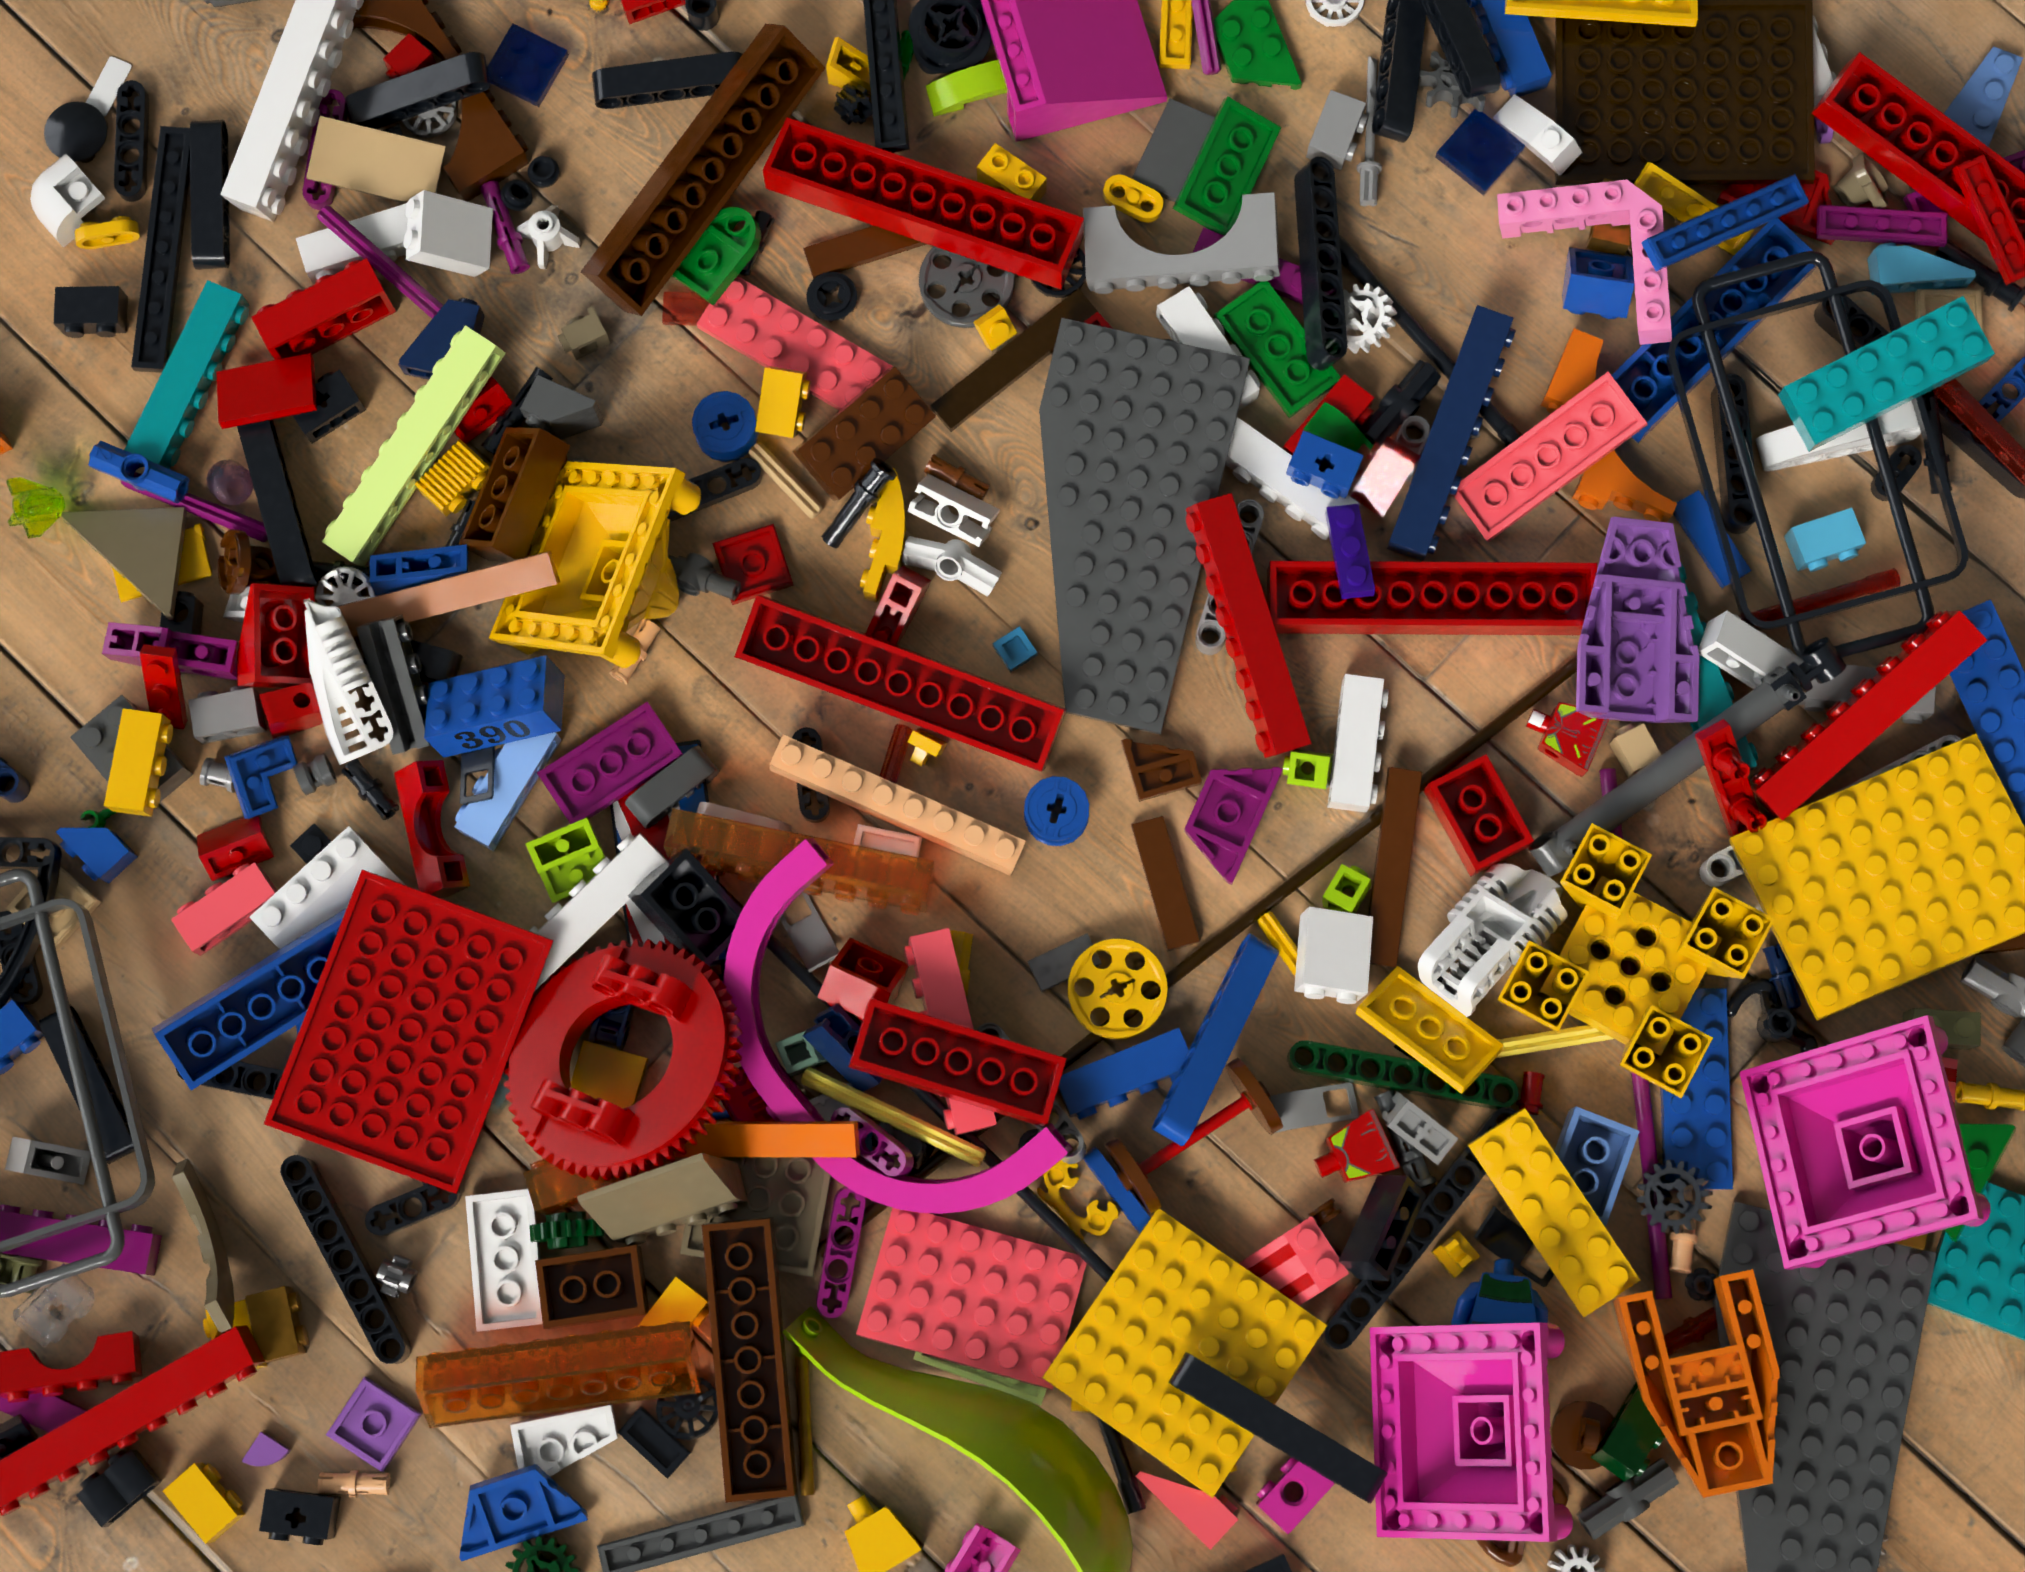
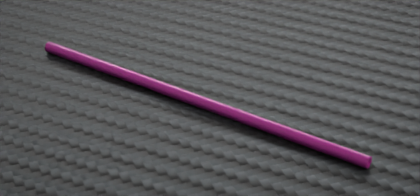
[1599,768,1672,1299]

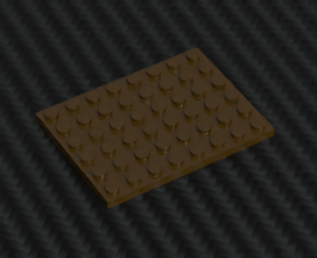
[1555,0,1815,185]

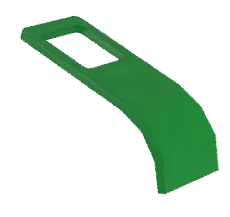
[1303,402,1384,485]

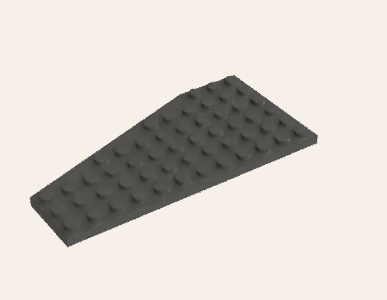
[1039,318,1250,735]
[1713,1202,1936,1572]

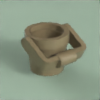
[1834,154,1888,209]

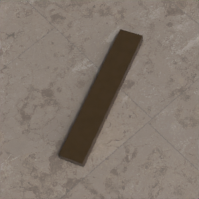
[931,289,1098,432]

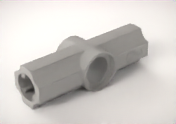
[1960,956,2025,1020]

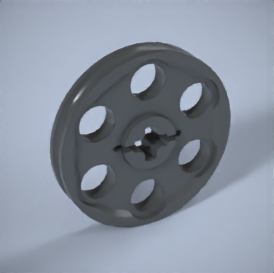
[919,246,1015,328]

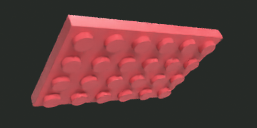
[856,1207,1087,1391]

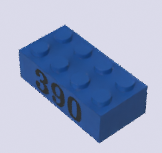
[424,655,565,758]

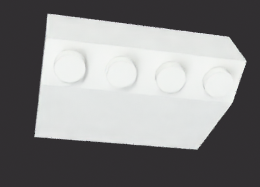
[250,826,405,949]

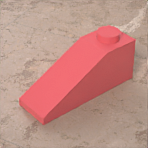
[1135,1470,1239,1550]

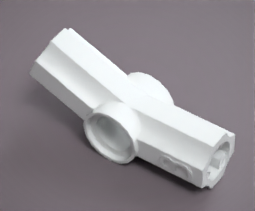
[902,536,1002,597]

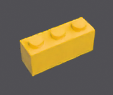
[104,708,173,817]

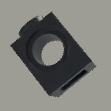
[160,591,204,635]

